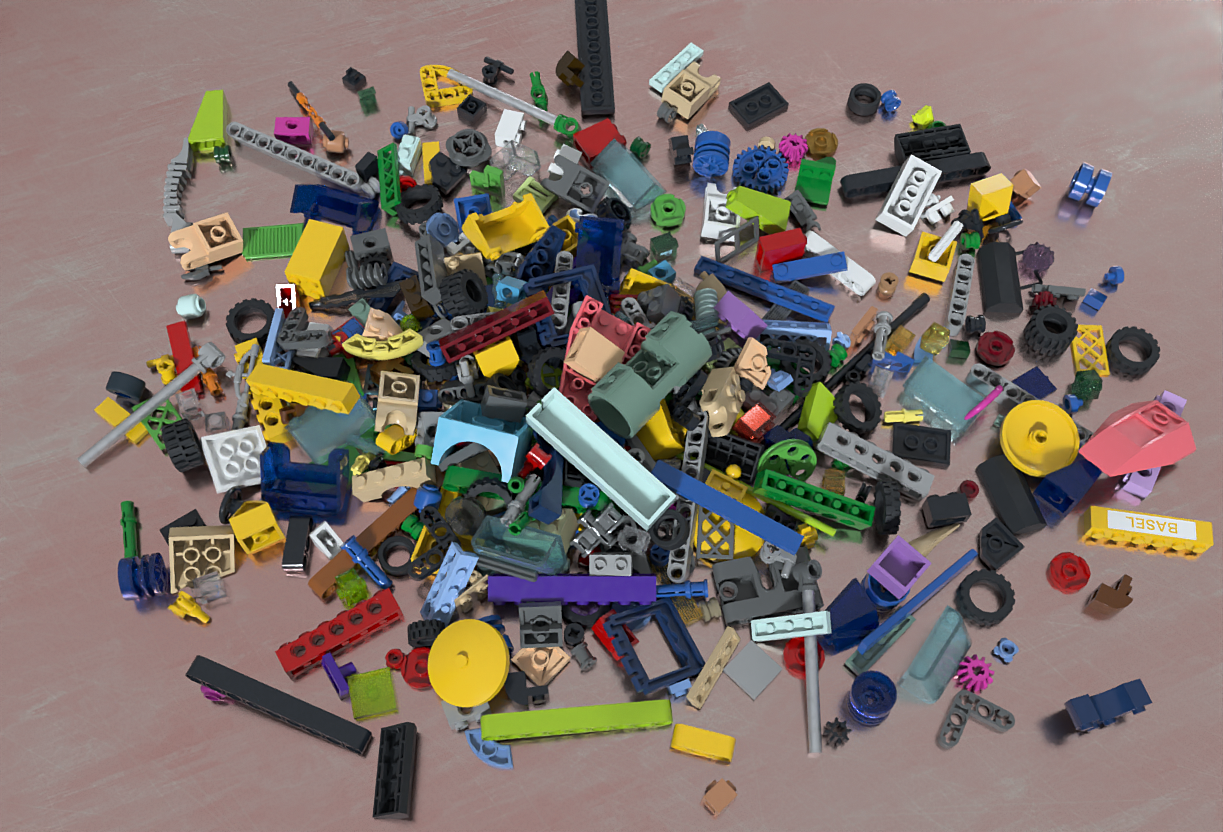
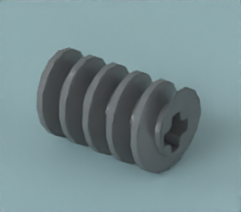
[346,263,388,290]

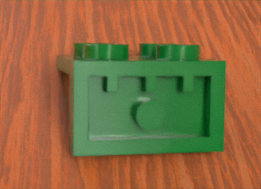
[795,159,836,205]

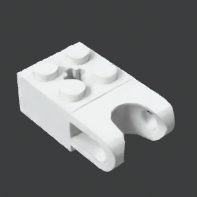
[701,182,740,242]

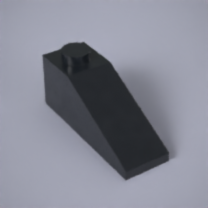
[291,357,351,382]

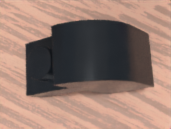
[668,135,694,165]
[512,325,542,364]
[504,671,549,710]

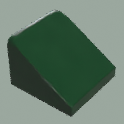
[949,339,970,359]

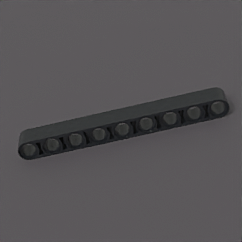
[840,152,991,198]
[185,655,372,754]

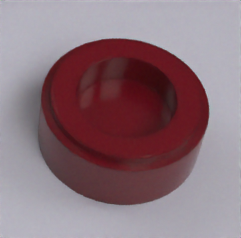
[958,480,979,501]

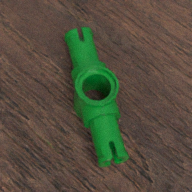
[529,71,548,121]

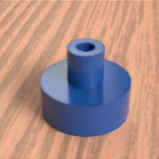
[390,121,408,139]
[1104,266,1124,285]
[1063,394,1083,414]

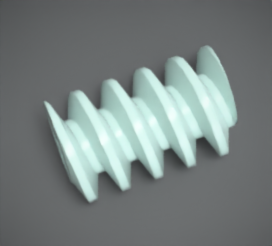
[694,288,719,328]

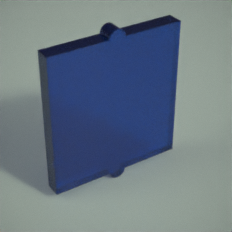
[1011,366,1057,400]

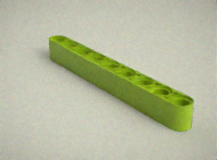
[480,699,673,741]

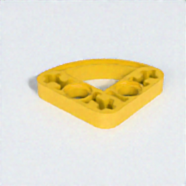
[420,65,473,108]

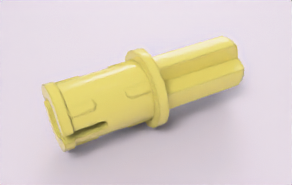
[884,408,923,424]
[350,448,376,476]

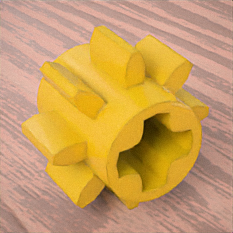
[796,523,818,549]

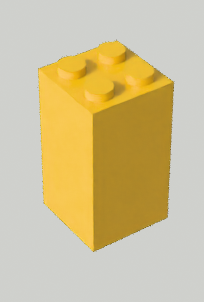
[284,219,350,300]

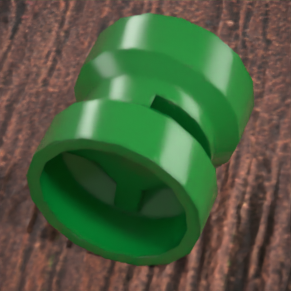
[401,514,424,542]

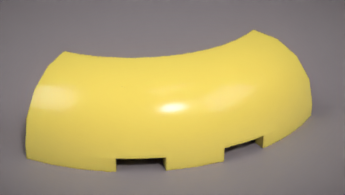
[342,328,423,360]

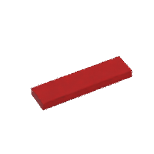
[166,321,203,397]

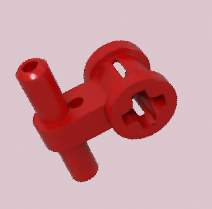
[517,443,552,479]

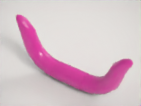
[964,385,1003,420]

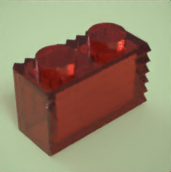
[732,401,777,442]

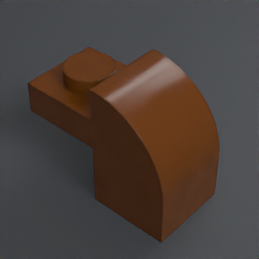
[370,357,414,385]
[1088,574,1133,615]

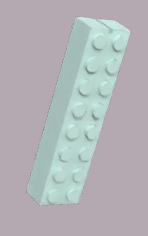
[526,387,676,531]

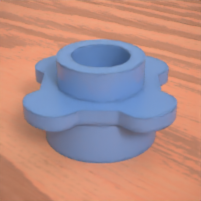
[993,638,1019,663]

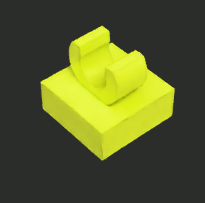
[912,105,934,130]

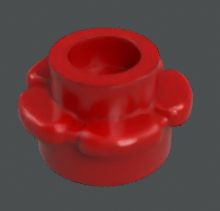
[385,649,406,669]

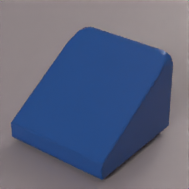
[1083,288,1107,310]

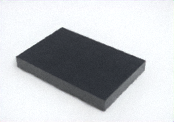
[728,82,789,128]
[891,422,951,467]

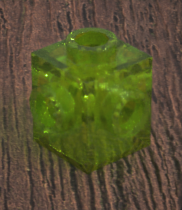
[335,568,367,606]

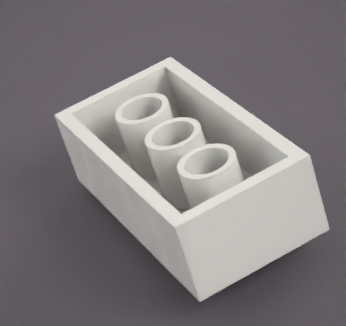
[875,154,942,237]

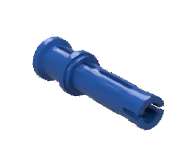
[340,535,393,590]
[656,579,708,599]

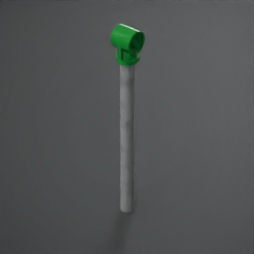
[447,69,582,139]

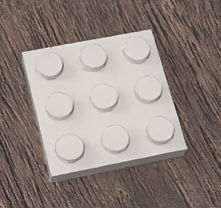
[200,425,277,494]

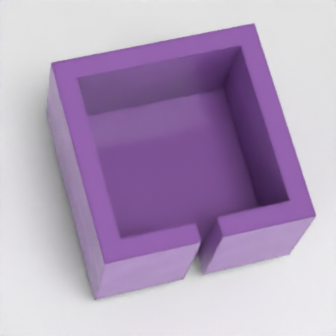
[714,291,768,340]
[867,535,931,599]

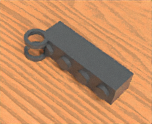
[415,234,448,318]

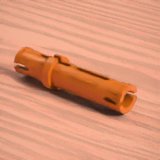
[193,346,223,396]

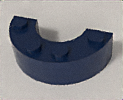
[1064,679,1152,732]

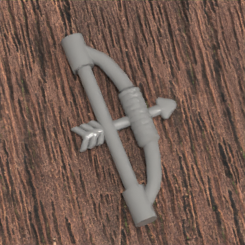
[226,344,259,407]

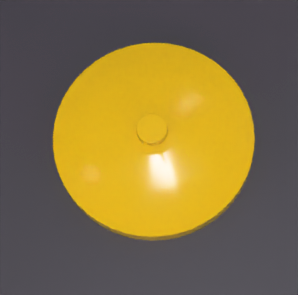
[1000,400,1080,477]
[688,493,765,563]
[428,619,510,708]

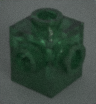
[1072,370,1103,401]

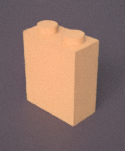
[564,327,625,384]

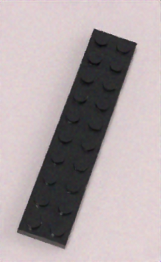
[575,0,615,115]

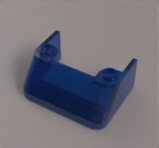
[290,184,379,233]

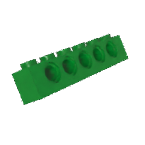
[752,469,876,530]

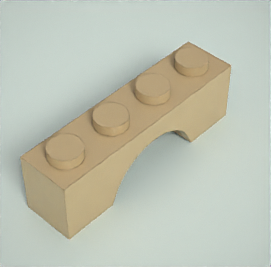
[352,457,436,502]

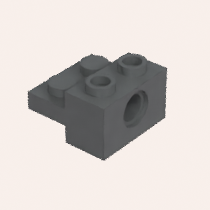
[519,601,563,648]

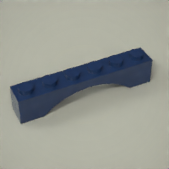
[528,429,564,525]

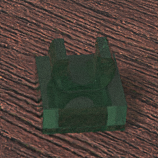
[357,86,376,107]

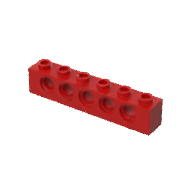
[275,588,403,678]

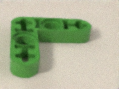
[383,444,437,466]

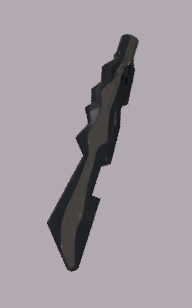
[309,280,404,309]

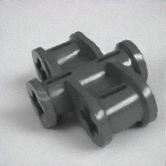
[597,232,650,269]
[474,247,525,279]
[569,502,626,558]

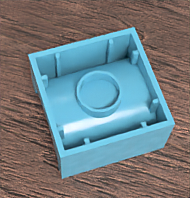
[431,399,533,483]

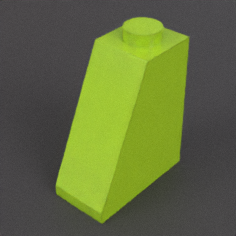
[797,382,838,443]

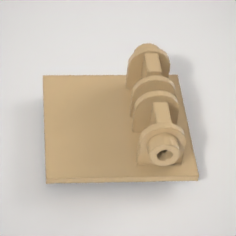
[444,252,487,286]
[454,570,488,615]

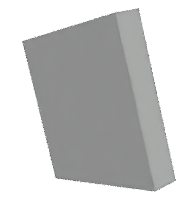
[723,640,783,700]

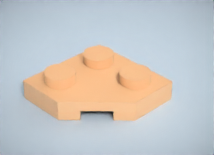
[362,308,404,341]
[734,337,771,390]
[511,647,571,686]

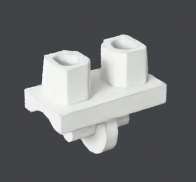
[920,193,954,225]
[446,232,475,256]

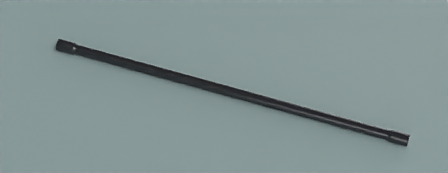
[759,293,930,451]

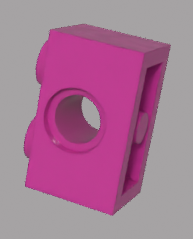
[274,117,314,144]

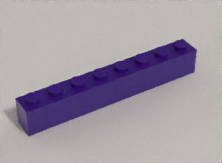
[488,573,656,605]

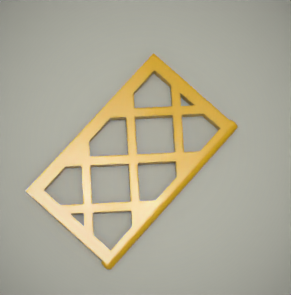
[1071,325,1110,376]

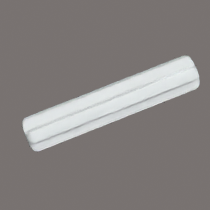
[928,221,963,262]

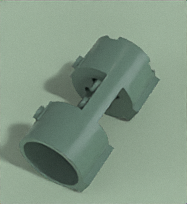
[588,311,712,439]

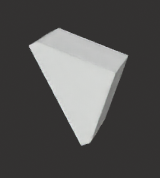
[309,521,343,560]

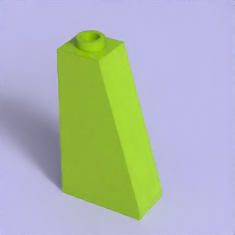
[188,90,228,152]
[725,186,791,234]

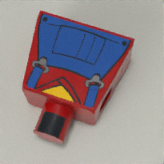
[326,317,368,359]

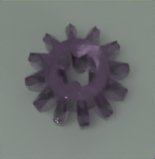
[1022,242,1054,273]

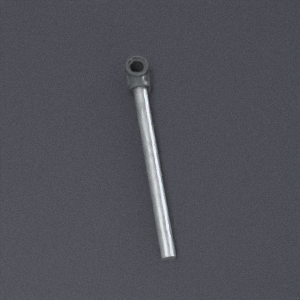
[793,559,822,753]

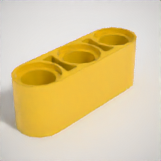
[376,424,417,455]
[670,724,736,762]

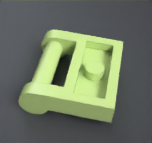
[513,176,558,214]

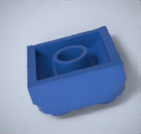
[454,193,492,234]

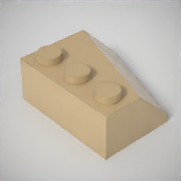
[169,525,235,594]

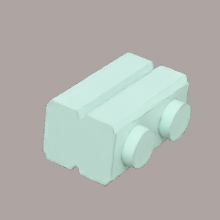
[397,134,422,176]

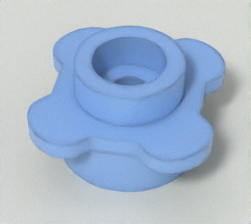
[833,332,851,349]

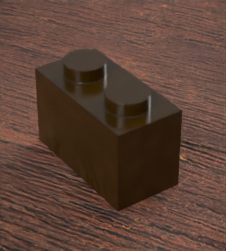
[399,275,435,322]

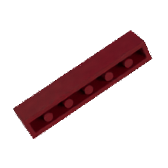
[439,290,555,364]

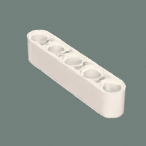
[804,231,876,296]

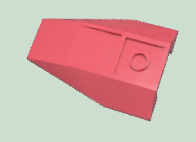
[559,295,652,422]
[1079,400,1196,477]

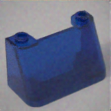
[571,216,624,298]

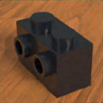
[922,492,972,527]

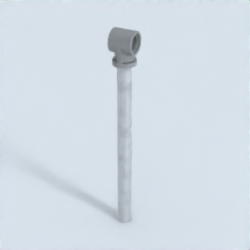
[77,342,226,468]

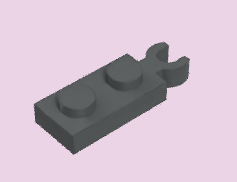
[784,190,821,231]
[1031,284,1086,300]

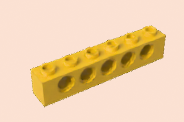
[234,338,295,447]

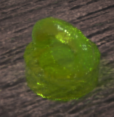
[400,314,421,332]

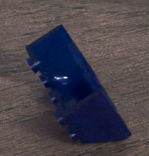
[260,442,349,516]

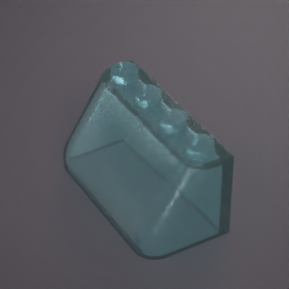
[590,138,667,212]
[902,356,989,433]
[285,381,376,465]
[471,515,567,575]
[896,605,972,704]

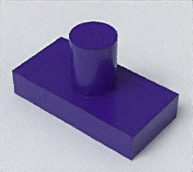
[321,653,357,700]

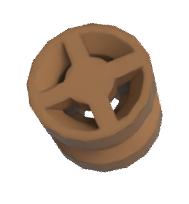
[878,272,899,295]

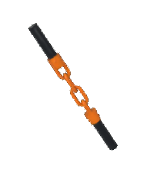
[288,81,335,141]

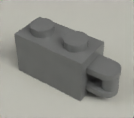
[480,385,538,423]

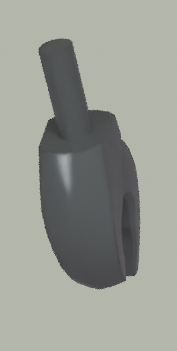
[181,264,223,280]

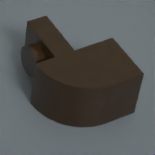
[556,50,585,88]

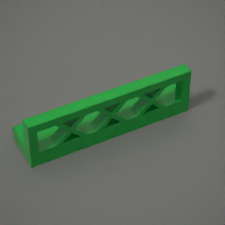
[377,142,401,216]

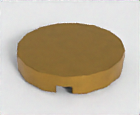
[805,128,838,158]

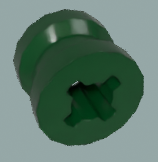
[630,136,651,158]
[214,145,232,163]

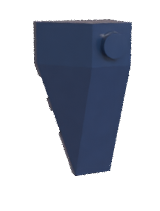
[515,224,566,297]

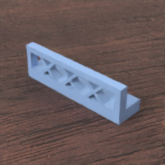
[262,308,294,370]
[756,320,832,351]
[420,542,479,628]

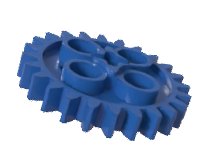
[732,145,789,194]

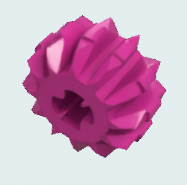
[779,133,808,162]
[957,654,995,691]

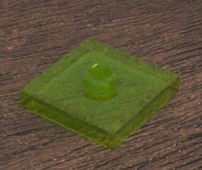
[347,667,397,720]

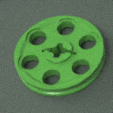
[757,439,817,482]

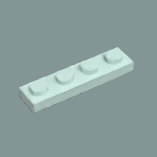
[649,43,704,93]
[751,611,831,642]

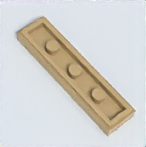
[686,626,741,709]

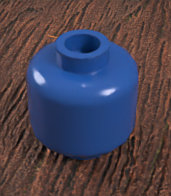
[414,484,442,515]

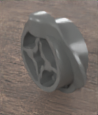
[445,129,492,168]

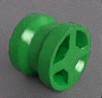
[960,231,980,250]
[826,344,848,367]

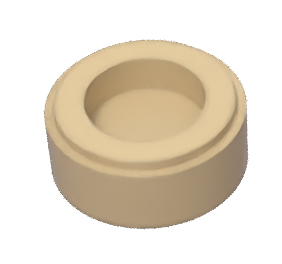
[758,137,776,151]

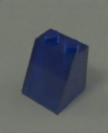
[1033,458,1102,517]
[823,578,879,652]

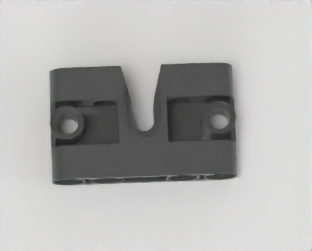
[712,547,824,626]

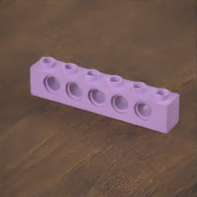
[1122,390,1187,499]

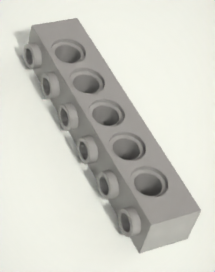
[815,422,935,502]

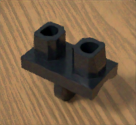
[763,503,797,531]

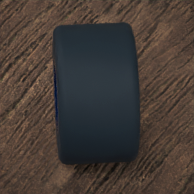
[106,371,146,401]

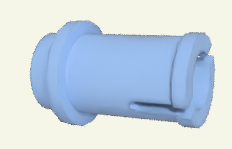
[387,486,411,505]

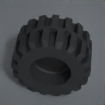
[440,269,488,318]
[1024,305,1078,356]
[162,418,205,472]

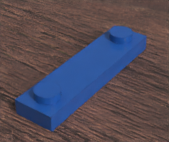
[772,251,848,284]

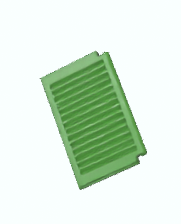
[242,223,304,259]

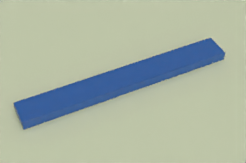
[694,256,835,323]
[651,460,804,556]
[857,549,978,655]

